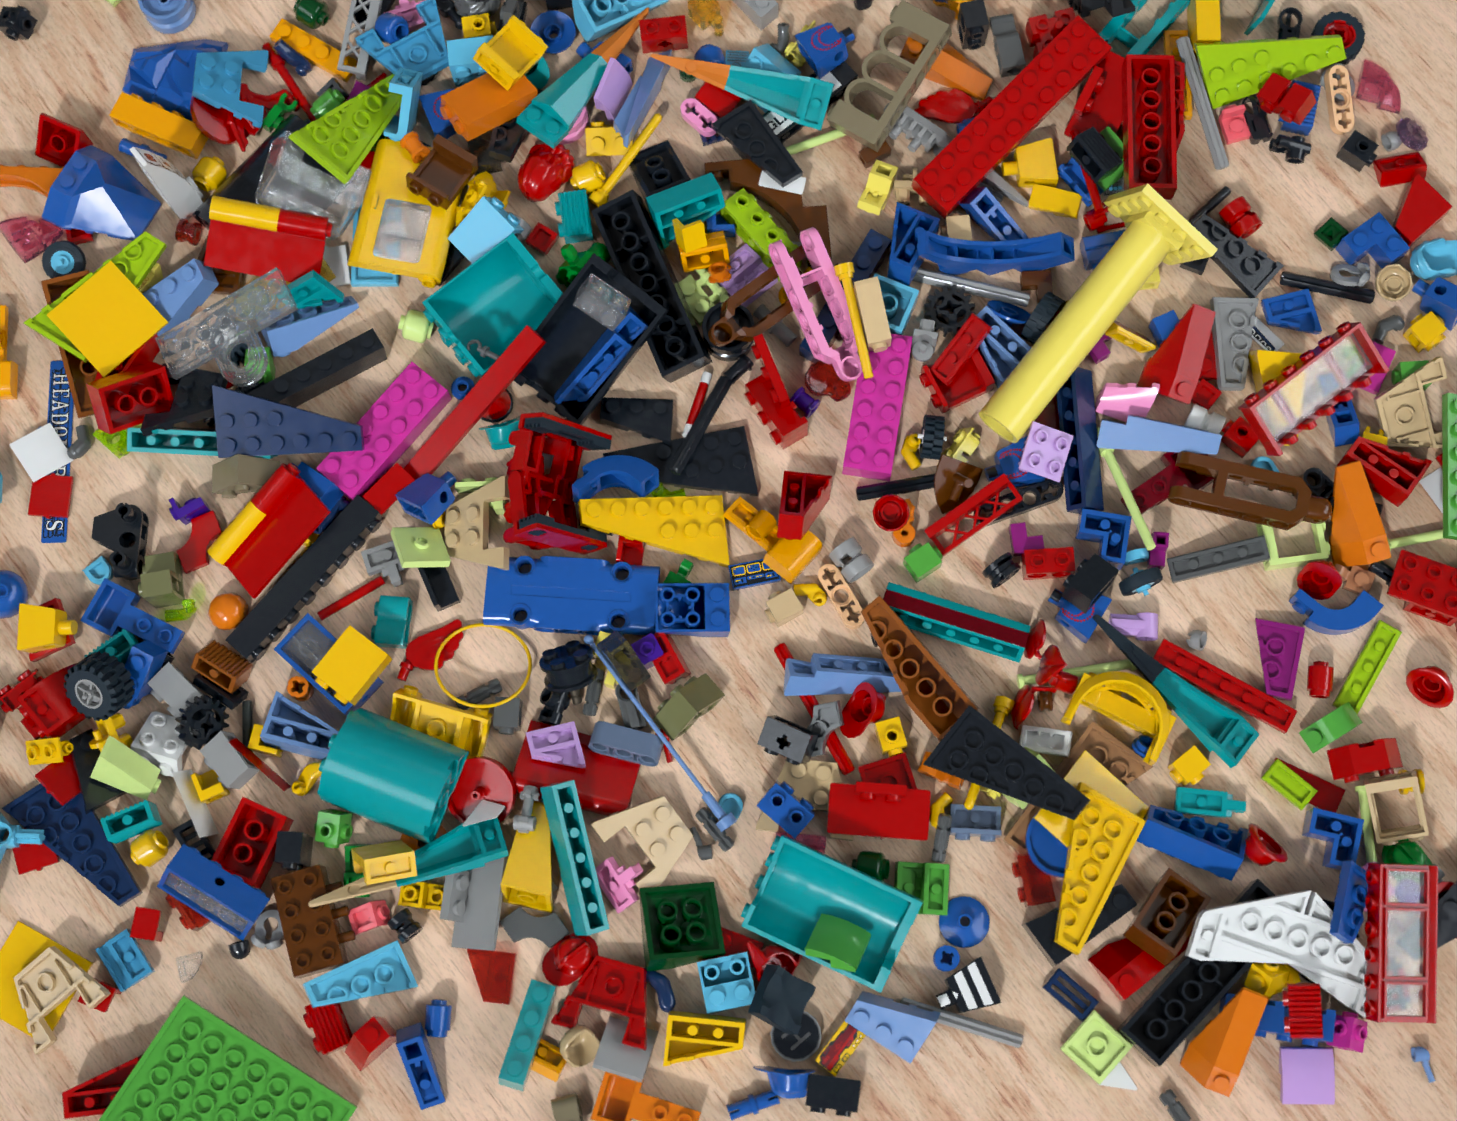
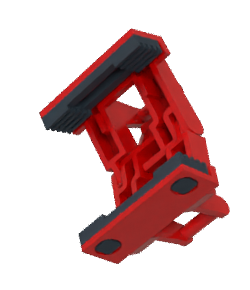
[503,412,612,555]

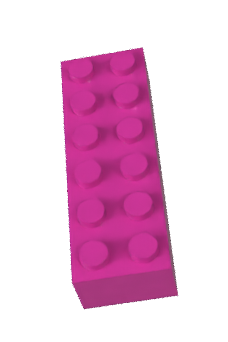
[842,333,913,482]
[316,362,452,501]

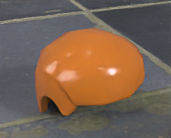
[208,593,249,630]

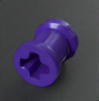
[790,387,821,418]

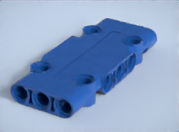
[483,556,660,636]

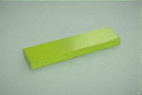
[1332,620,1402,714]

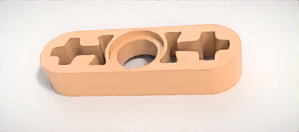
[1324,65,1355,135]
[818,564,864,629]

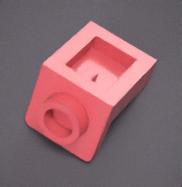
[1218,104,1251,145]
[348,900,391,935]

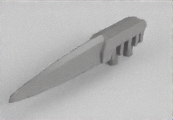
[884,103,1029,207]

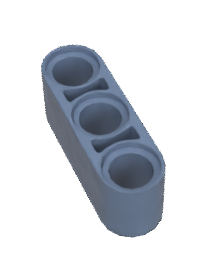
[588,721,664,767]

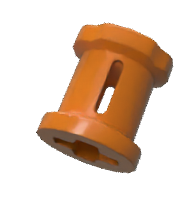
[400,131,431,163]
[287,676,314,702]

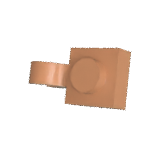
[1335,564,1376,595]

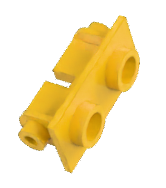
[25,737,74,765]

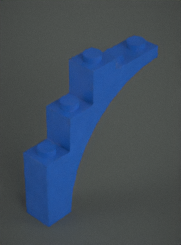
[917,230,1075,276]

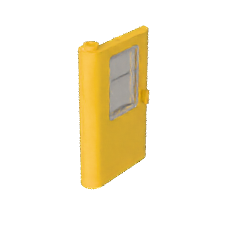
[347,139,462,288]

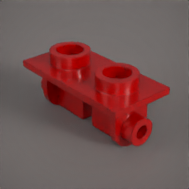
[0,668,44,713]

